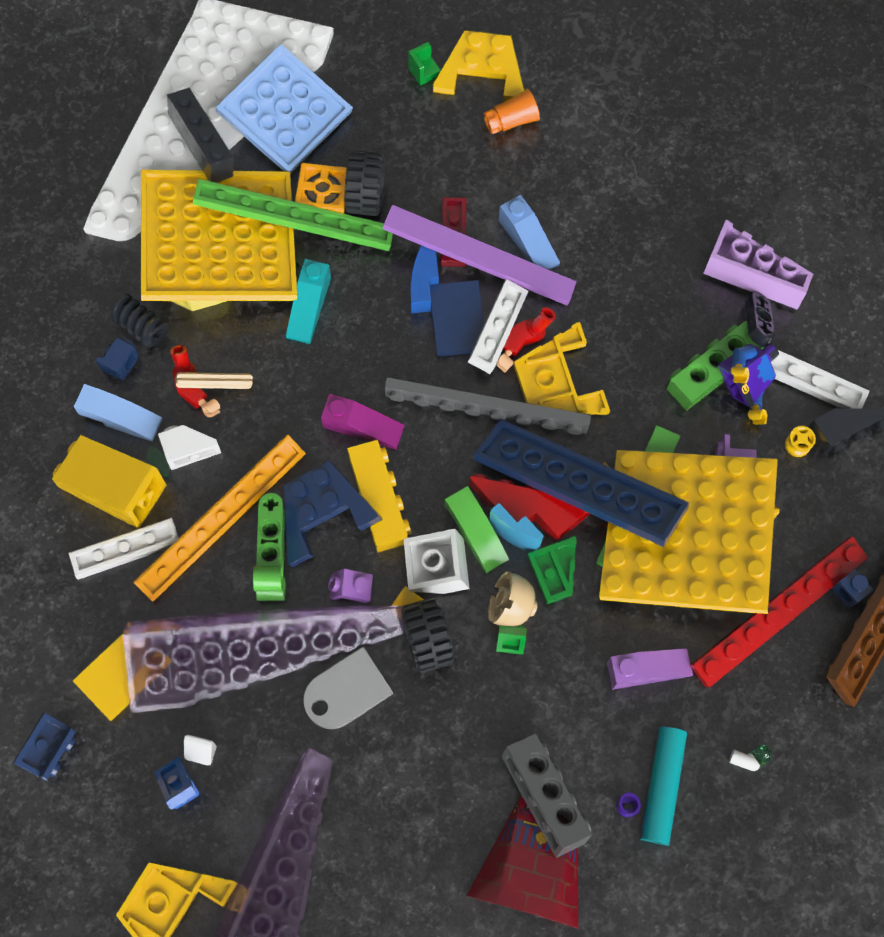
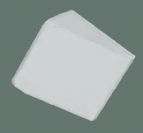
[184,735,217,765]

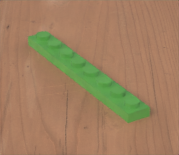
[193,179,393,251]

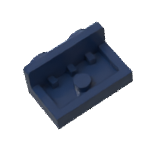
[13,712,77,781]

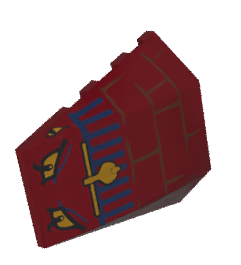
[467,794,578,929]

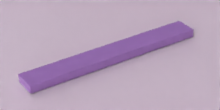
[383,205,577,305]

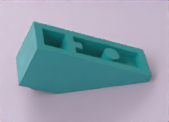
[286,259,331,344]

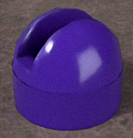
[616,793,641,817]

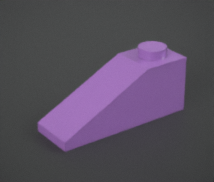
[607,649,693,690]

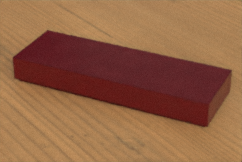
[441,197,466,267]

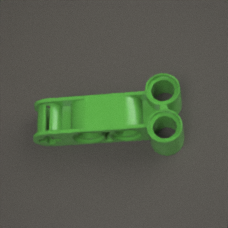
[253,493,286,601]

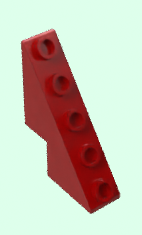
[469,474,590,543]

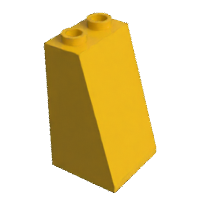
[52,435,167,529]

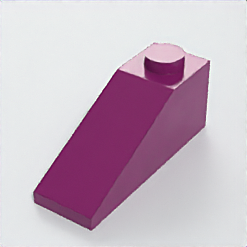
[321,394,405,450]

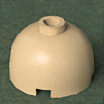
[488,571,538,627]

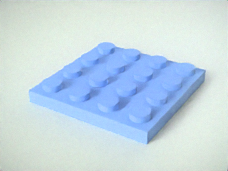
[216,44,353,174]

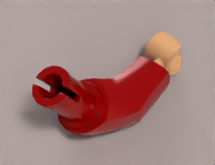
[496,307,556,373]
[170,345,220,417]

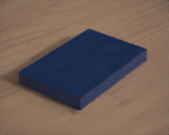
[430,280,484,357]

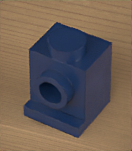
[96,338,139,381]
[830,569,874,610]

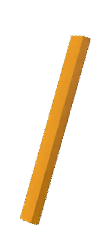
[133,435,306,602]

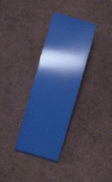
[411,245,439,313]

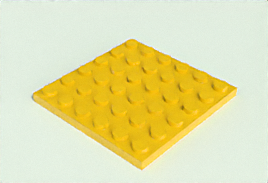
[141,169,297,301]
[599,450,778,614]

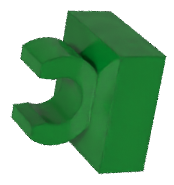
[496,624,527,655]

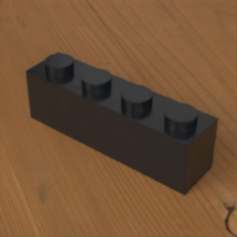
[167,88,234,183]

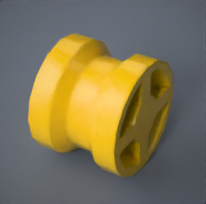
[785,426,816,457]

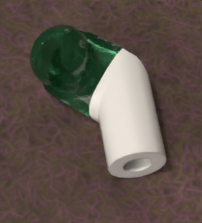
[729,744,772,771]

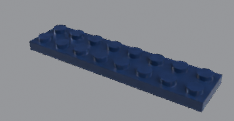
[474,419,689,547]

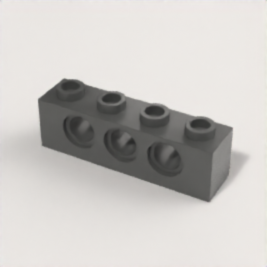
[501,734,592,858]

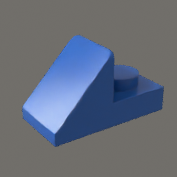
[154,757,199,810]

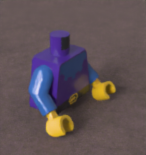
[718,344,779,425]

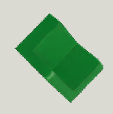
[408,42,441,86]

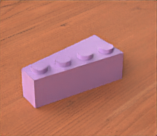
[704,220,813,309]

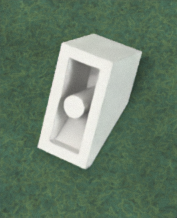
[158,425,221,470]

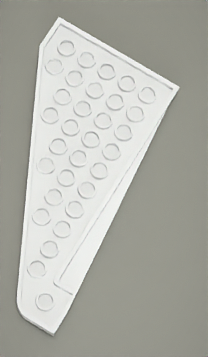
[83,0,334,241]

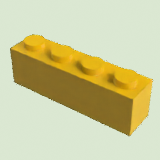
[347,440,411,553]

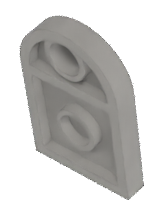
[304,647,393,729]

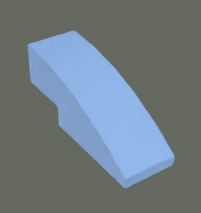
[74,384,162,442]

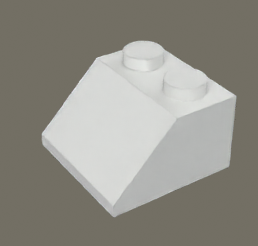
[404,529,470,594]

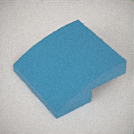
[489,503,543,552]

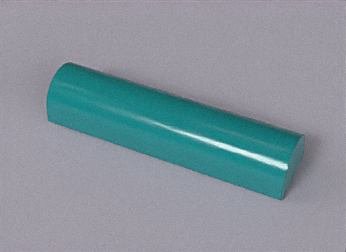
[640,727,687,846]

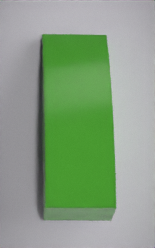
[445,486,509,574]

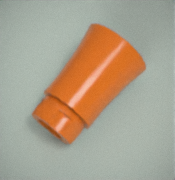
[483,89,540,134]

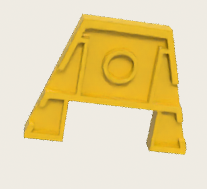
[433,30,524,101]
[514,322,610,415]
[116,863,238,937]

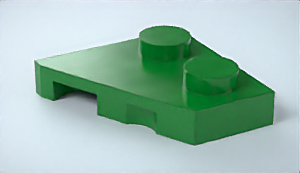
[527,536,577,605]

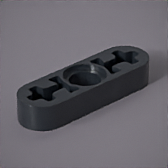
[745,292,775,347]

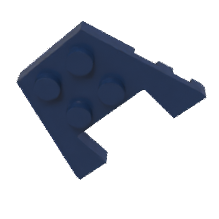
[284,461,383,567]

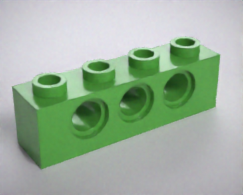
[667,321,764,411]

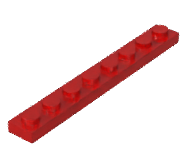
[690,536,869,688]

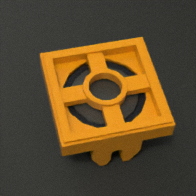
[295,163,347,214]

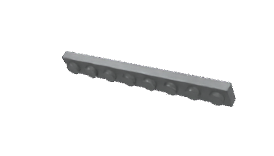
[385,377,591,435]

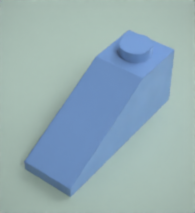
[498,195,560,270]

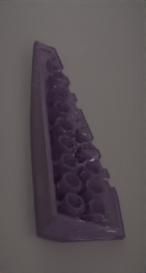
[123,606,404,713]
[213,748,333,937]

